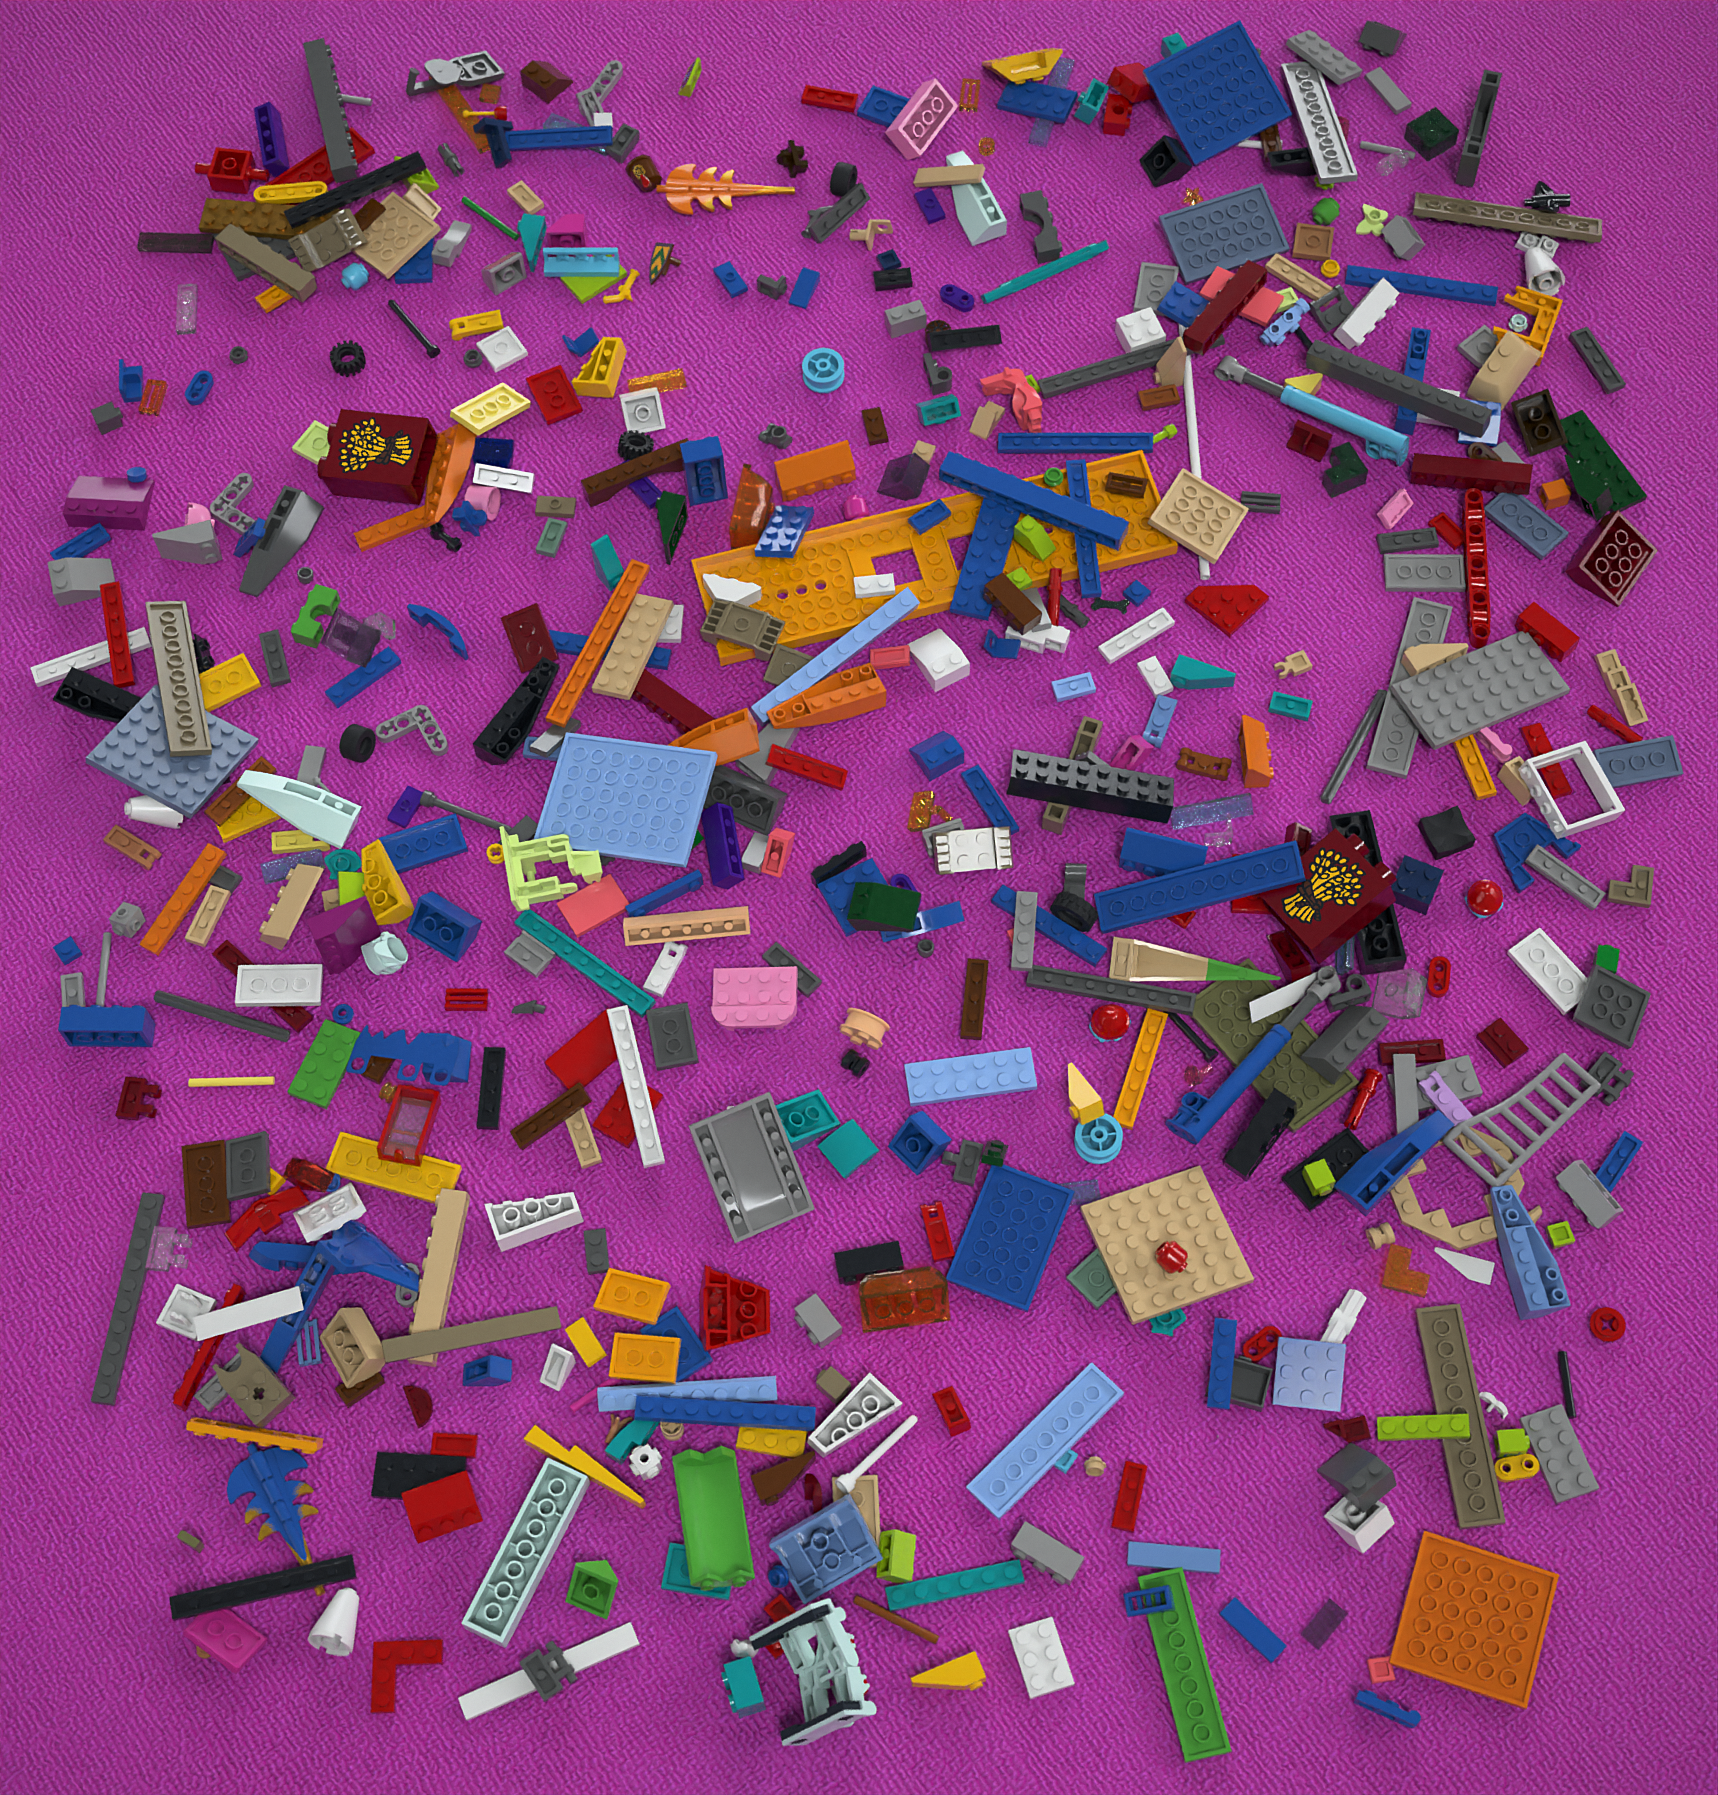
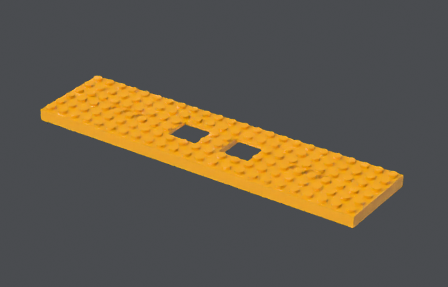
[691,450,1178,666]

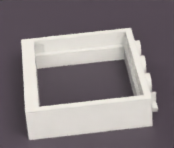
[1518,741,1625,839]

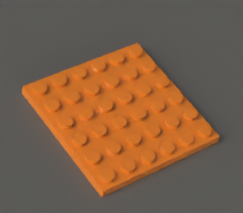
[1389,1531,1559,1710]

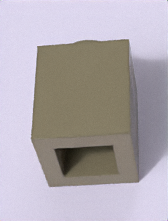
[816,1366,851,1405]

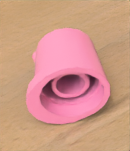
[465,485,501,520]

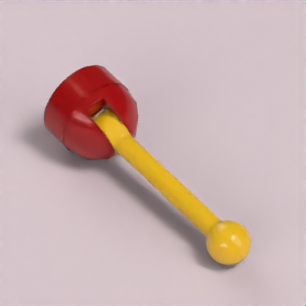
[462,106,507,121]

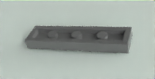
[808,183,871,243]
[1569,327,1626,395]

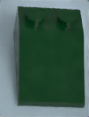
[655,491,688,565]
[847,882,922,932]

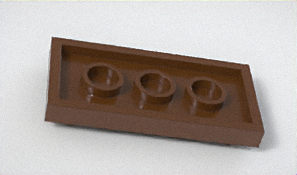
[181,1140,232,1229]

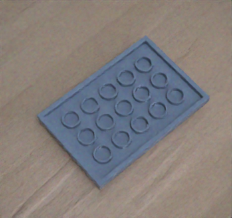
[1158,183,1290,285]

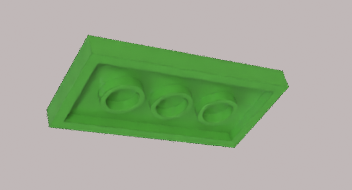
[287,1019,361,1110]

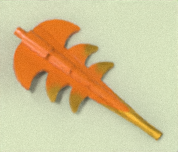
[657,164,795,215]

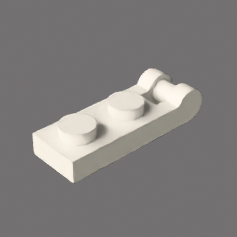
[643,941,688,998]

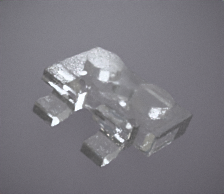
[145,1226,193,1272]

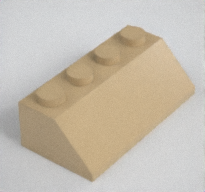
[258,864,324,951]

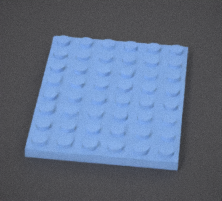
[534,732,718,868]

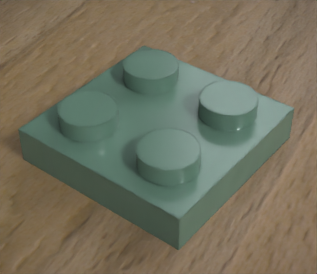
[1066,1249,1117,1310]

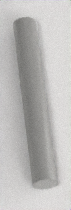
[338,94,372,106]
[1360,141,1416,160]

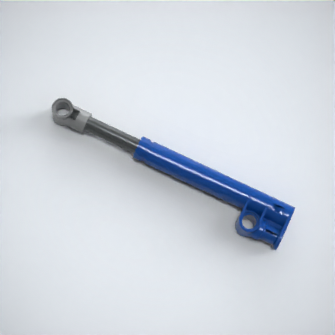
[1165,966,1341,1145]

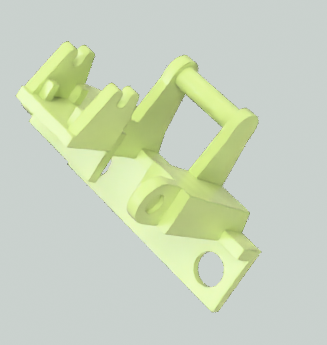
[499,826,603,912]

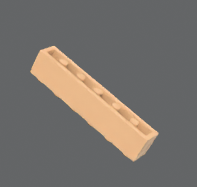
[623,906,750,946]

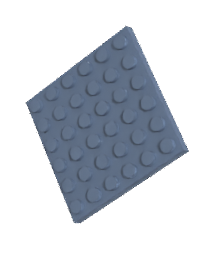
[85,684,259,819]

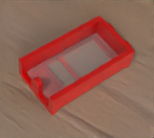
[377,1084,441,1167]

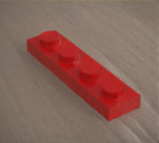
[1520,722,1572,799]
[765,744,848,791]

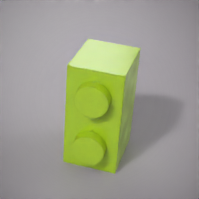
[876,1529,916,1583]

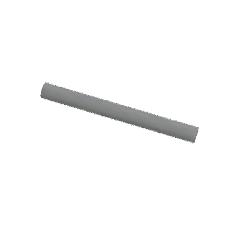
[96,932,112,1007]

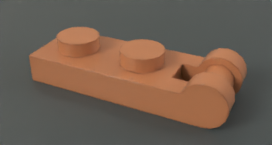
[103,824,162,871]

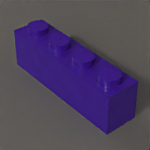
[254,101,290,177]
[701,802,745,890]

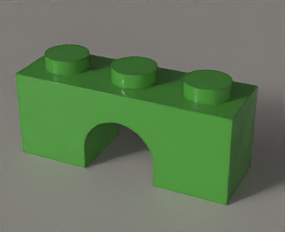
[291,584,341,649]

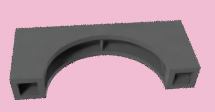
[1455,69,1502,187]

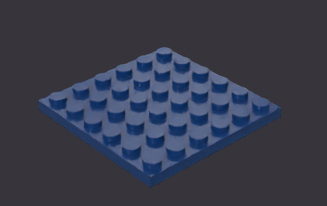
[1142,20,1292,167]

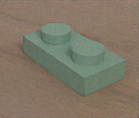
[536,518,568,558]

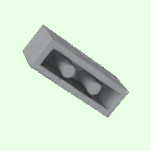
[1555,1159,1624,1229]
[1011,1521,1085,1586]

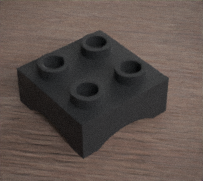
[1418,805,1476,860]

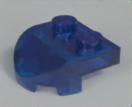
[473,437,515,469]

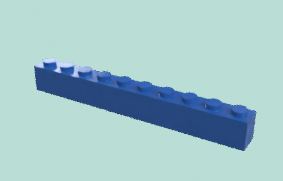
[939,451,1129,551]

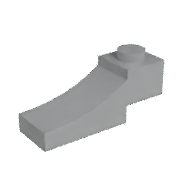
[431,220,472,267]

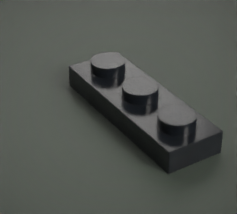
[811,841,867,889]

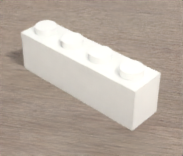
[1333,278,1399,350]

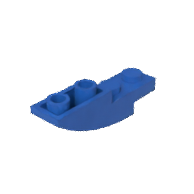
[880,900,965,942]

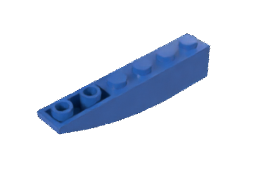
[1394,327,1431,435]
[260,1249,336,1373]

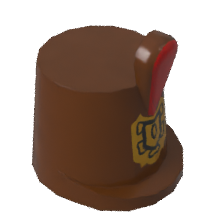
[625,155,662,192]

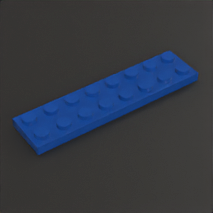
[950,498,1021,621]

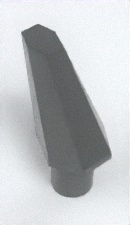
[512,1000,546,1014]

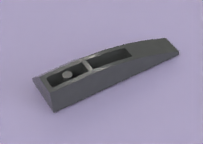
[239,485,324,597]

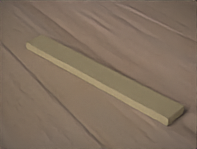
[381,1306,561,1364]

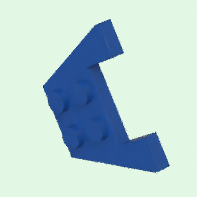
[1493,813,1581,893]

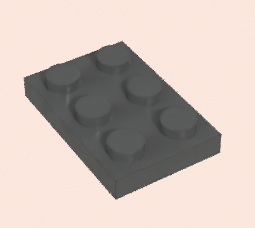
[646,1003,699,1071]
[226,1131,271,1202]

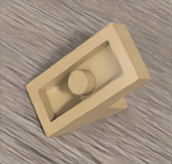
[969,401,1005,440]

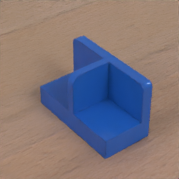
[119,359,143,403]

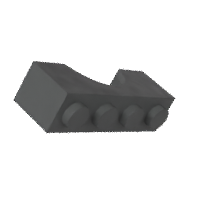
[1019,190,1062,264]

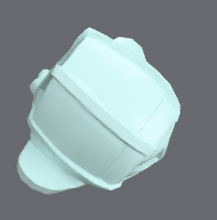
[361,932,408,975]

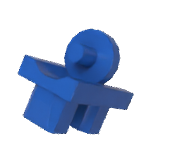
[452,501,487,537]

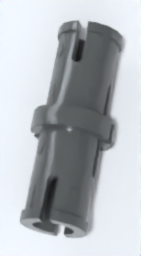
[437,143,464,177]
[1060,594,1090,628]

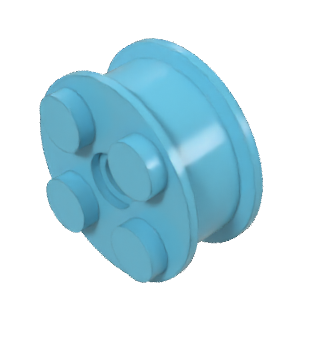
[802,348,845,393]
[1074,1113,1123,1164]

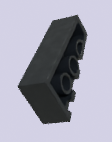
[1224,1088,1297,1182]

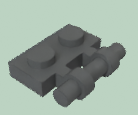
[1579,1051,1634,1106]
[519,1640,578,1702]

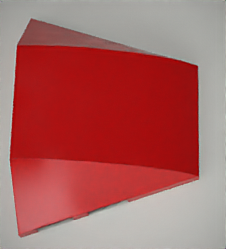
[699,1265,770,1351]

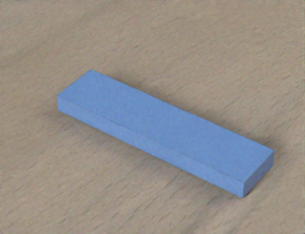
[1127,1541,1221,1574]

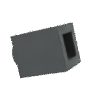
[90,401,123,435]

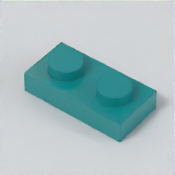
[1268,691,1313,722]

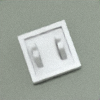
[156,1284,217,1341]

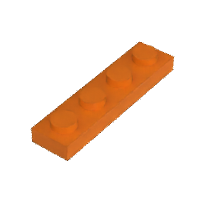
[353,505,425,552]

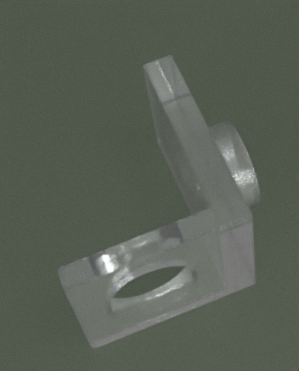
[1203,813,1233,847]

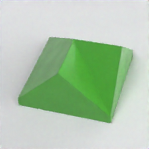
[565,1560,619,1620]

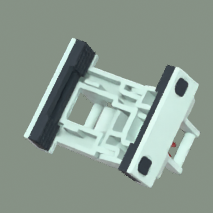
[749,1598,877,1746]

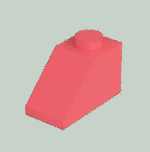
[761,827,795,878]

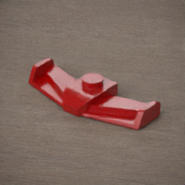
[224,1185,311,1253]

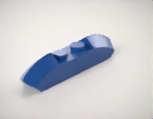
[248,1241,341,1275]

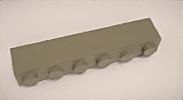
[215,224,317,303]

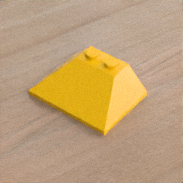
[982,48,1063,85]

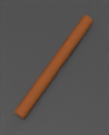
[853,1595,940,1645]

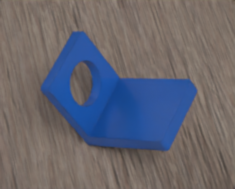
[562,327,600,357]
[984,629,1021,659]

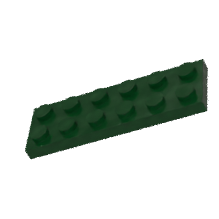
[1560,410,1647,513]

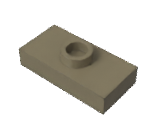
[535,496,577,518]

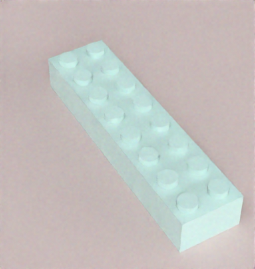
[461,1457,590,1648]

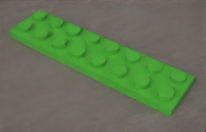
[1137,1567,1231,1763]

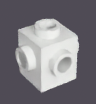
[629,1444,662,1481]

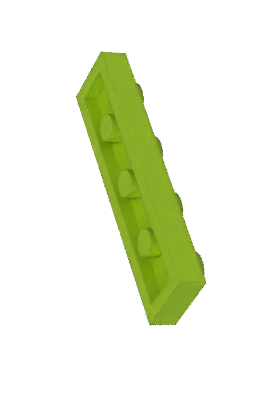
[1377,1414,1470,1441]

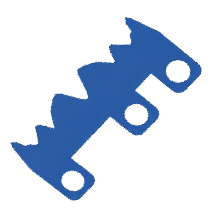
[346,1025,460,1086]

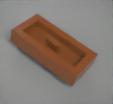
[1138,384,1180,411]

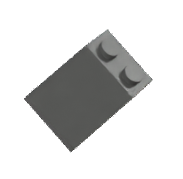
[1317,1442,1397,1513]

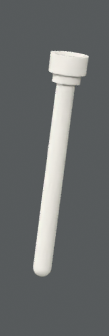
[835,1415,918,1494]

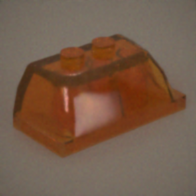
[729,464,775,550]
[859,1266,950,1333]

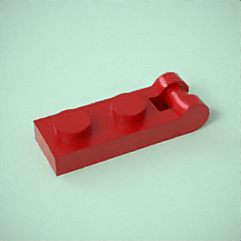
[920,1201,955,1263]

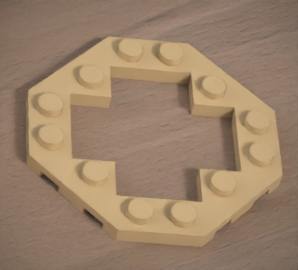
[1389,1127,1524,1251]

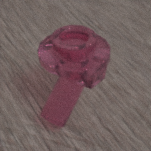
[1184,1064,1214,1087]

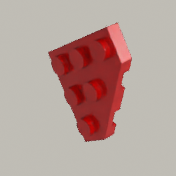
[1185,585,1269,638]

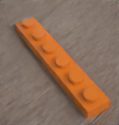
[139,843,227,956]

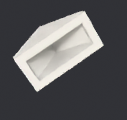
[539,1344,576,1391]

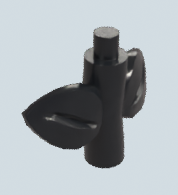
[1524,181,1571,213]

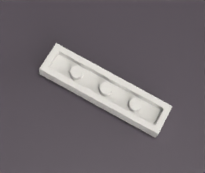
[1098,607,1175,664]

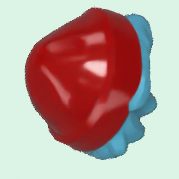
[1465,880,1504,919]
[1089,1004,1131,1043]

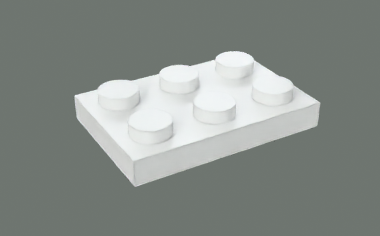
[1008,1617,1075,1699]

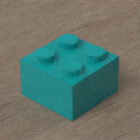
[721,1656,766,1718]

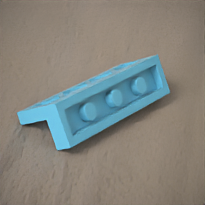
[543,248,620,277]

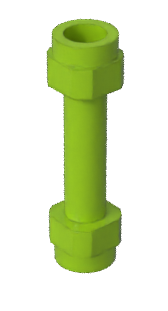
[1153,424,1177,444]

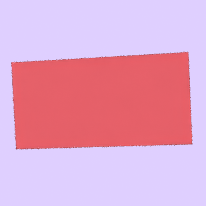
[1199,266,1284,327]

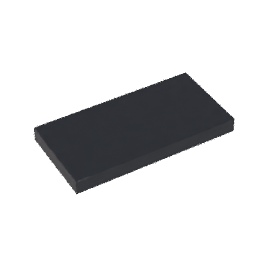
[1282,1127,1369,1212]

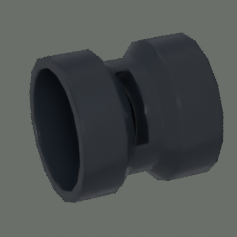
[841,1049,870,1078]

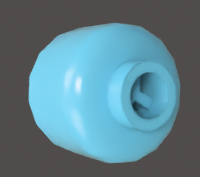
[341,262,370,291]

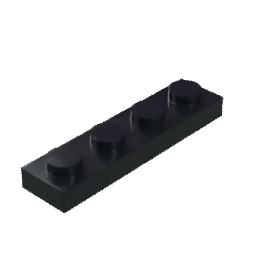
[927,325,1002,353]
[477,1047,506,1130]

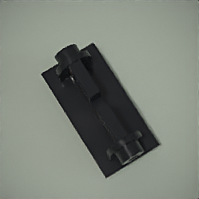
[193,634,215,674]

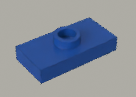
[713,261,748,298]
[908,499,951,535]

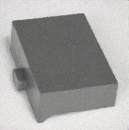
[1205,1356,1273,1412]

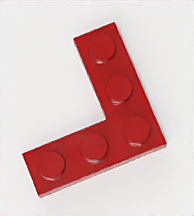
[371,1639,444,1714]

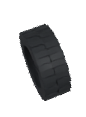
[1050,891,1098,932]

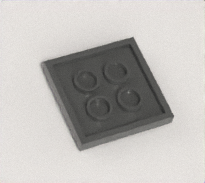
[1573,964,1651,1050]

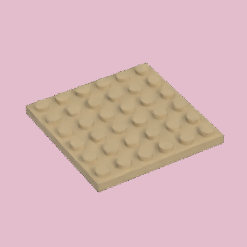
[1080,1166,1254,1325]

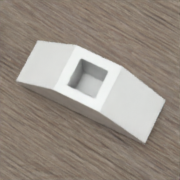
[703,573,762,606]

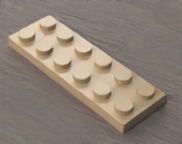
[592,594,674,700]

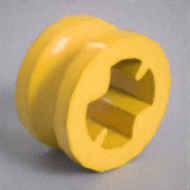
[486,843,505,864]

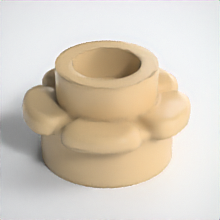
[1084,1457,1106,1476]

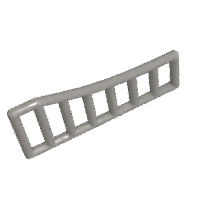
[1442,1053,1601,1187]

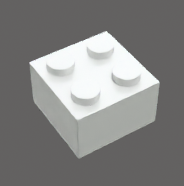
[1115,307,1166,353]

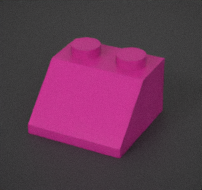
[546,213,588,256]

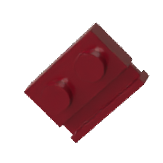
[1476,1017,1529,1069]

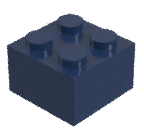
[1391,855,1444,915]

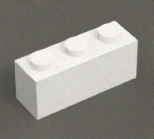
[473,463,535,494]

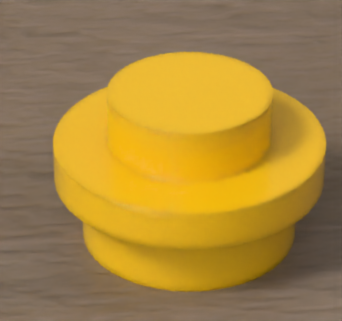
[1321,259,1340,278]

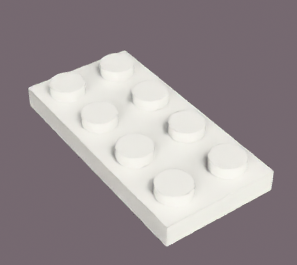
[1507,928,1587,1015]
[235,964,323,1007]

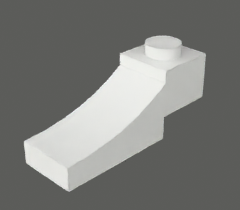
[1005,625,1070,654]

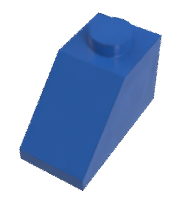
[463,1355,512,1387]

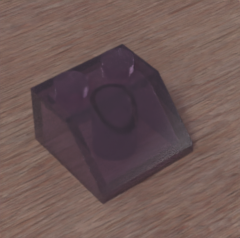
[877,452,930,501]

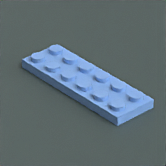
[904,1047,1037,1107]

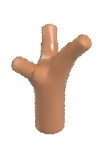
[604,1414,633,1444]

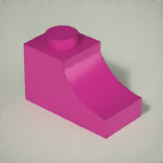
[1110,735,1155,771]

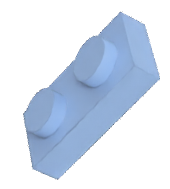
[1051,672,1096,703]

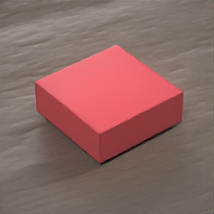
[1367,1656,1395,1684]

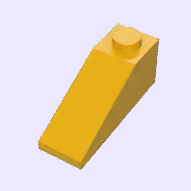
[1068,1062,1105,1125]
[911,1651,986,1691]

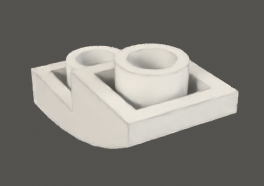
[1514,231,1559,259]

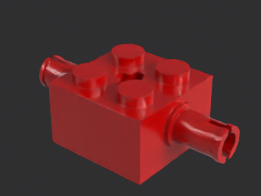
[195,147,269,194]

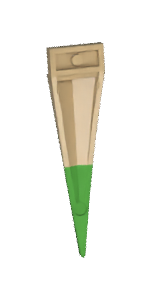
[1109,937,1281,981]

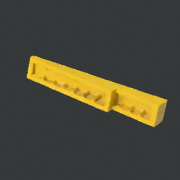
[523,1425,646,1509]

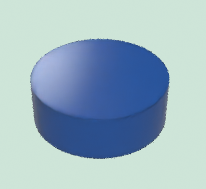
[127,467,147,483]

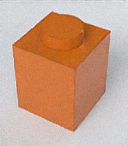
[1538,478,1571,511]

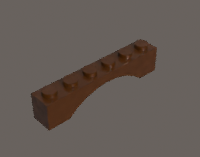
[581,438,689,508]

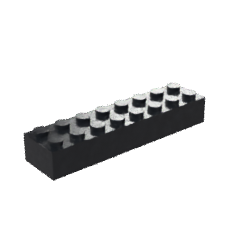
[1006,749,1174,824]
[1327,810,1407,975]

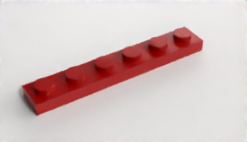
[100,581,136,688]
[173,1284,246,1412]

